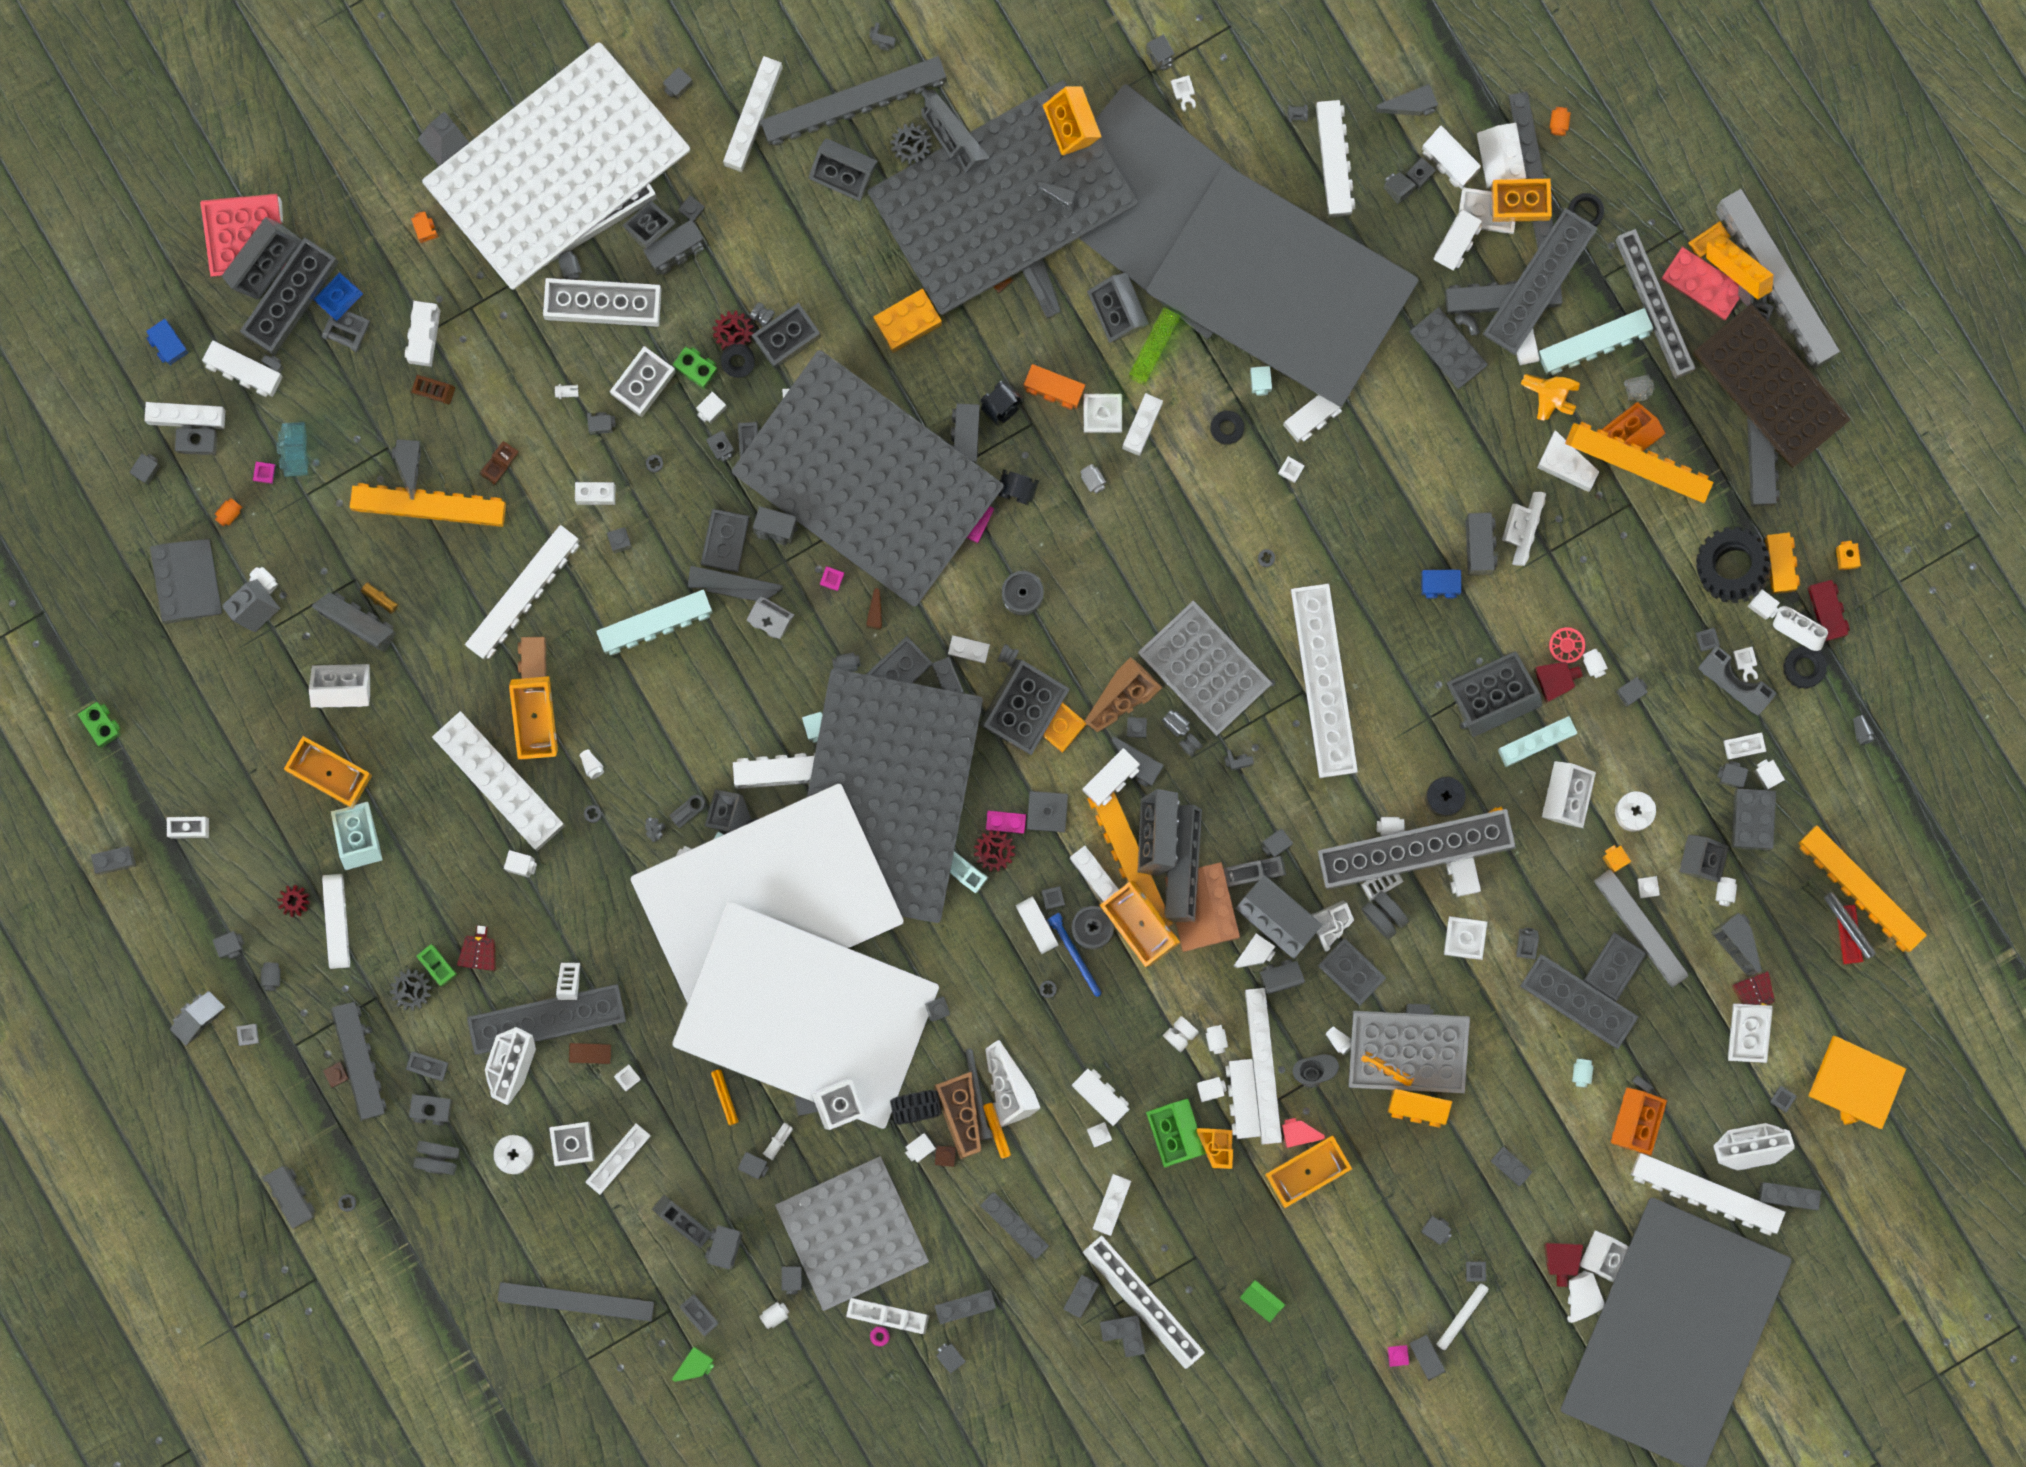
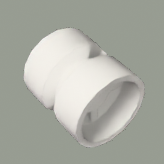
[1163,1016,1199,1052]

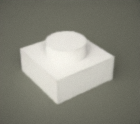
[1278,457,1304,483]
[1637,876,1660,898]
[614,1065,641,1092]
[1087,1122,1112,1148]

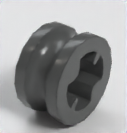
[646,455,663,473]
[1258,549,1275,567]
[584,805,602,823]
[1039,980,1057,998]
[338,1194,356,1212]

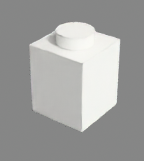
[697,392,727,424]
[1748,590,1780,620]
[1754,759,1785,790]
[1197,1077,1227,1102]
[905,1133,936,1163]

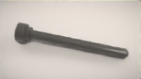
[965,1048,993,1141]

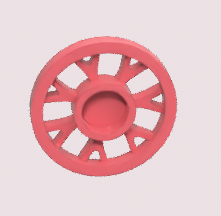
[1549,627,1585,664]

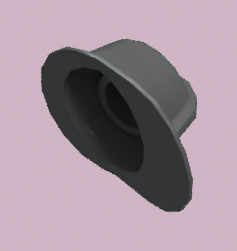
[1293,1054,1339,1088]

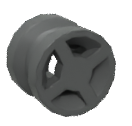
[998,644,1019,667]
[1179,733,1203,757]

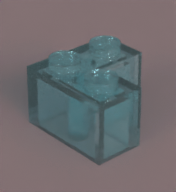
[277,422,309,477]

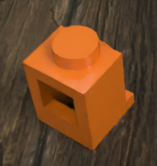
[411,211,438,243]

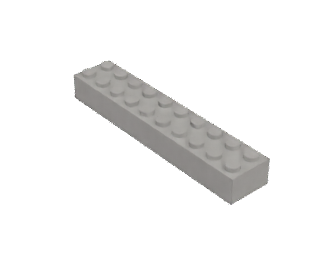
[1716,189,1840,369]
[1318,809,1516,890]

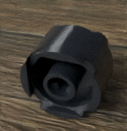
[980,380,1024,426]
[998,469,1039,505]
[1425,777,1466,817]

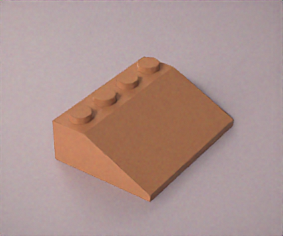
[1165,863,1240,952]

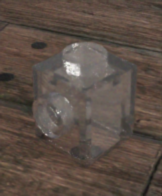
[1624,374,1655,402]

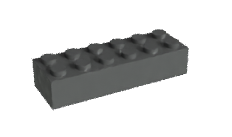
[240,237,339,356]

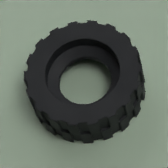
[1783,646,1827,689]

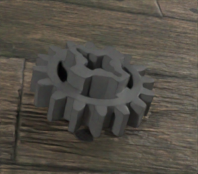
[891,123,932,165]
[390,969,432,1011]

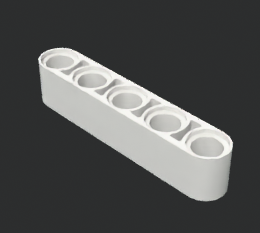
[322,874,350,969]

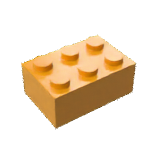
[1491,179,1552,222]
[873,289,942,353]

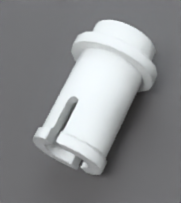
[555,384,578,399]

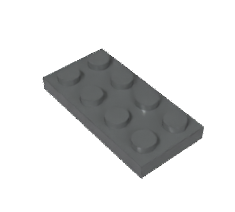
[1409,307,1488,390]

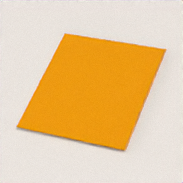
[1809,1036,1906,1129]

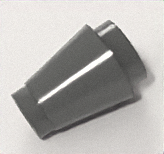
[1853,715,1875,745]

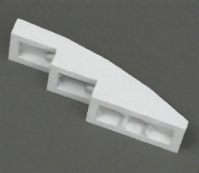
[846,1298,929,1334]

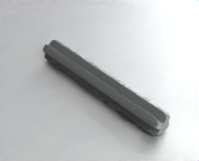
[1824,892,1876,959]

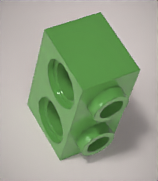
[673,346,718,389]
[78,702,121,748]
[416,944,457,987]

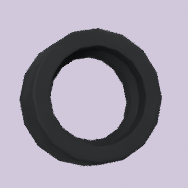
[1568,193,1604,227]

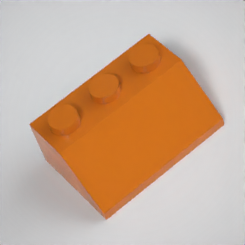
[1602,402,1666,452]
[1611,1087,1667,1156]

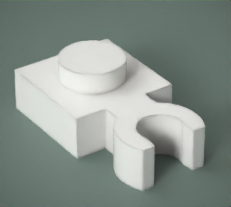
[1171,75,1196,111]
[1733,647,1758,682]

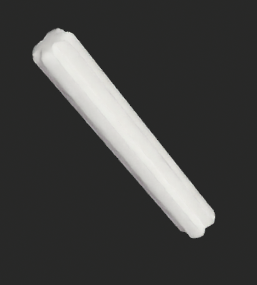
[1437,1284,1489,1350]

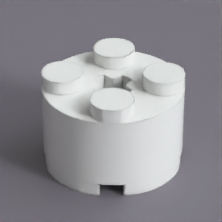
[1615,792,1656,832]
[494,1135,535,1174]

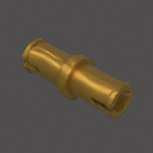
[361,582,398,614]

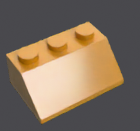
[1043,87,1101,155]
[1388,1089,1452,1128]

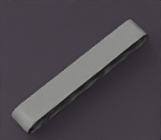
[1594,869,1688,988]

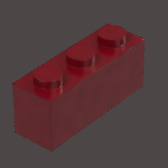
[1807,580,1850,643]

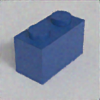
[146,319,189,365]
[1421,570,1461,599]

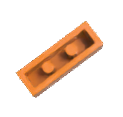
[1024,364,1085,410]

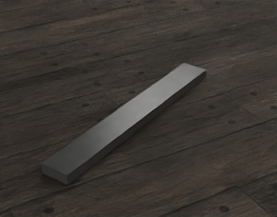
[498,1282,654,1321]

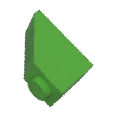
[672,1347,714,1382]

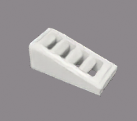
[1361,874,1403,901]
[556,963,580,1000]

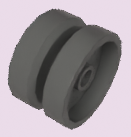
[1002,571,1043,616]
[1361,891,1409,940]
[1071,906,1114,950]
[413,1140,460,1175]

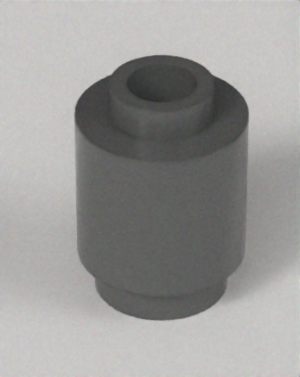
[558,251,582,280]
[832,652,861,672]
[1162,709,1191,737]
[261,962,281,991]

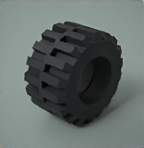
[890,1090,942,1125]

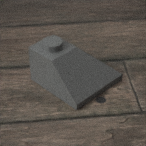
[417,112,469,166]
[705,789,751,833]

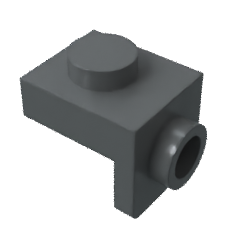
[869,22,896,50]

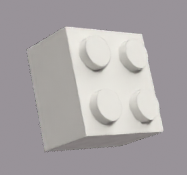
[811,1078,865,1130]
[549,1122,595,1166]

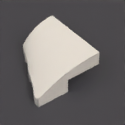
[1312,900,1354,951]
[1568,1271,1605,1323]

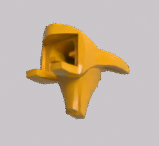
[1521,374,1580,421]

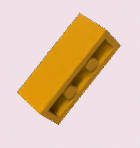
[1764,532,1800,594]

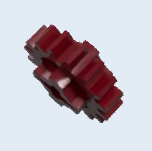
[712,311,754,350]
[974,830,1015,872]

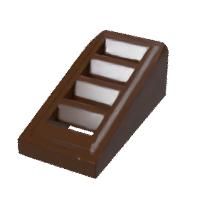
[411,375,455,405]
[866,588,882,630]

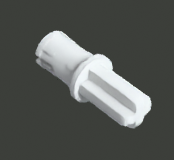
[763,1123,793,1160]

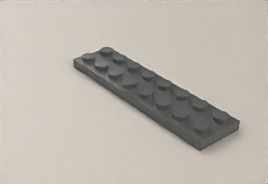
[1483,208,1597,355]
[467,984,626,1055]

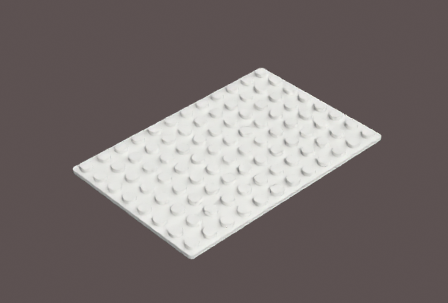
[423,43,690,289]
[631,784,903,1003]
[672,902,939,1129]

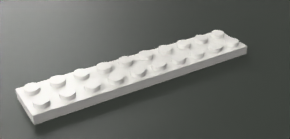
[1291,584,1358,778]

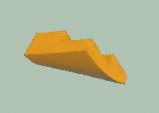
[1196,1128,1233,1169]

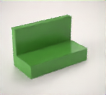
[1240,1280,1285,1323]

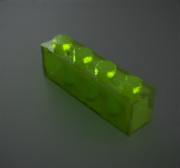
[1128,307,1180,386]

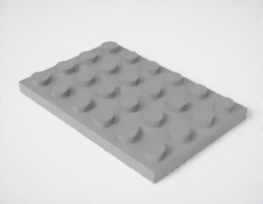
[1138,601,1272,737]
[1349,1011,1470,1093]

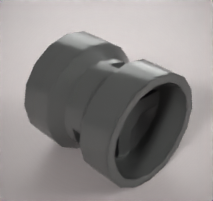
[749,302,775,327]

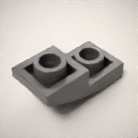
[1409,1335,1446,1380]

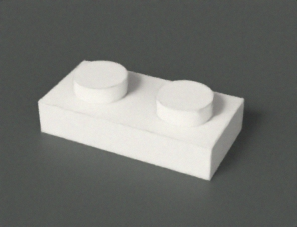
[948,636,990,664]
[1723,733,1766,760]

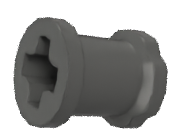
[1288,105,1308,122]

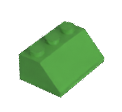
[1146,1099,1206,1167]

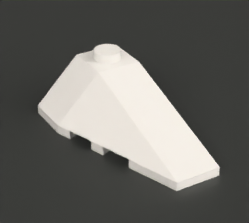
[985,1040,1041,1127]

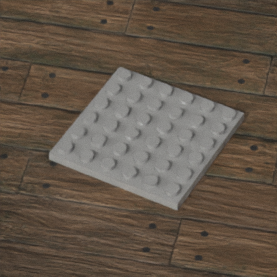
[775,1156,929,1311]

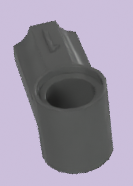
[669,795,706,828]

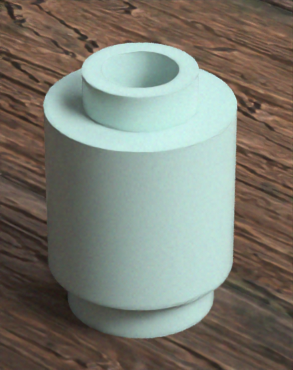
[1572,1059,1593,1088]

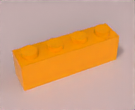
[1706,233,1774,299]

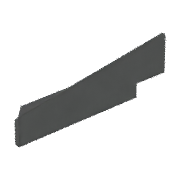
[922,89,990,173]
[1022,259,1060,319]
[688,566,783,601]

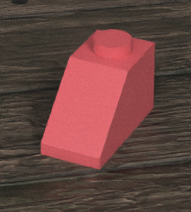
[1281,1118,1325,1148]

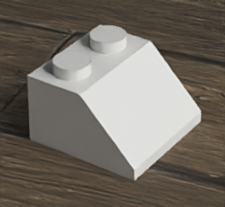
[1579,1231,1629,1283]

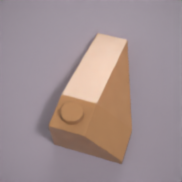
[1084,657,1162,732]

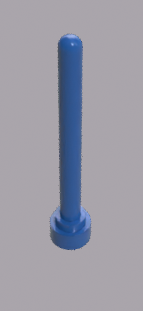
[1046,913,1101,997]

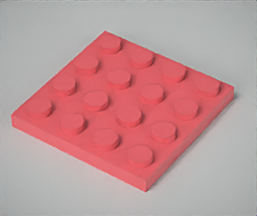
[200,194,286,277]

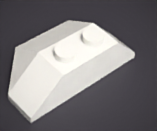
[485,1027,536,1105]
[1714,1123,1794,1170]

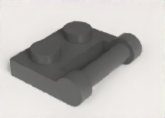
[322,311,370,353]

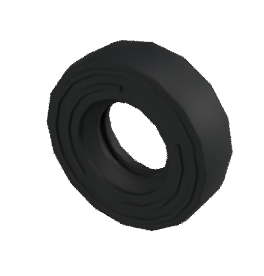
[721,344,755,378]
[1210,410,1244,445]

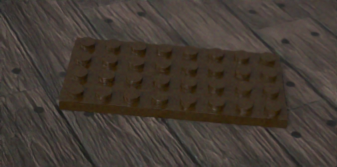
[1693,303,1851,469]

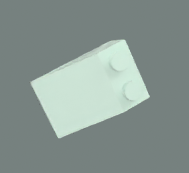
[331,802,382,870]

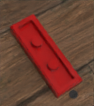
[1836,905,1863,965]

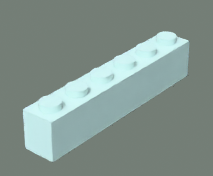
[1538,308,1653,376]
[596,589,713,656]

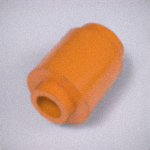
[1549,107,1571,136]
[215,498,242,527]

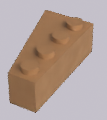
[933,1072,981,1159]

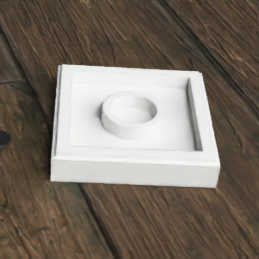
[1084,394,1122,433]
[1444,916,1487,960]

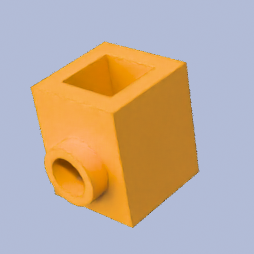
[1836,541,1861,570]
[1602,845,1631,873]

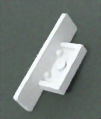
[1502,492,1546,566]

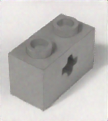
[747,596,794,639]

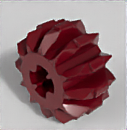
[277,885,311,918]

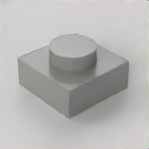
[236,1024,259,1046]

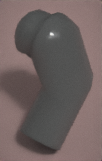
[1455,312,1480,336]

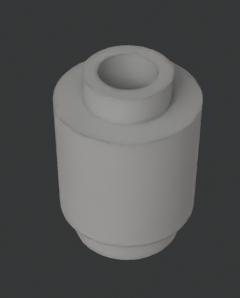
[1080,464,1107,494]

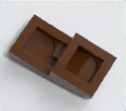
[480,441,519,485]
[569,1043,611,1064]

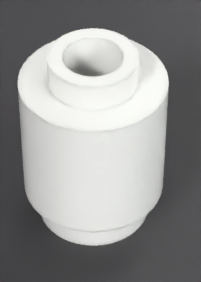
[250,567,278,594]
[1583,649,1608,678]
[1377,817,1404,836]
[1716,877,1737,906]
[1206,1025,1228,1054]
[759,1302,789,1329]

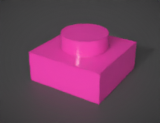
[253,462,276,484]
[820,566,844,591]
[1387,1345,1409,1367]

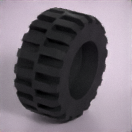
[1696,526,1771,603]

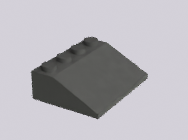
[150,539,222,624]
[312,592,396,653]
[1447,651,1543,737]
[978,659,1070,755]
[1711,913,1761,977]

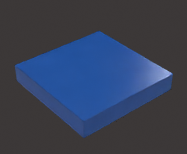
[313,273,363,321]

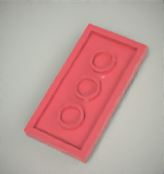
[1661,247,1739,320]

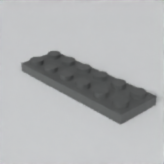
[1519,954,1638,1049]

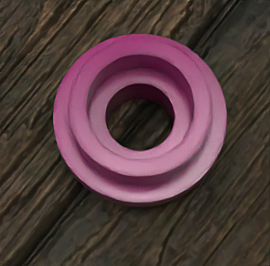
[870,1327,890,1346]

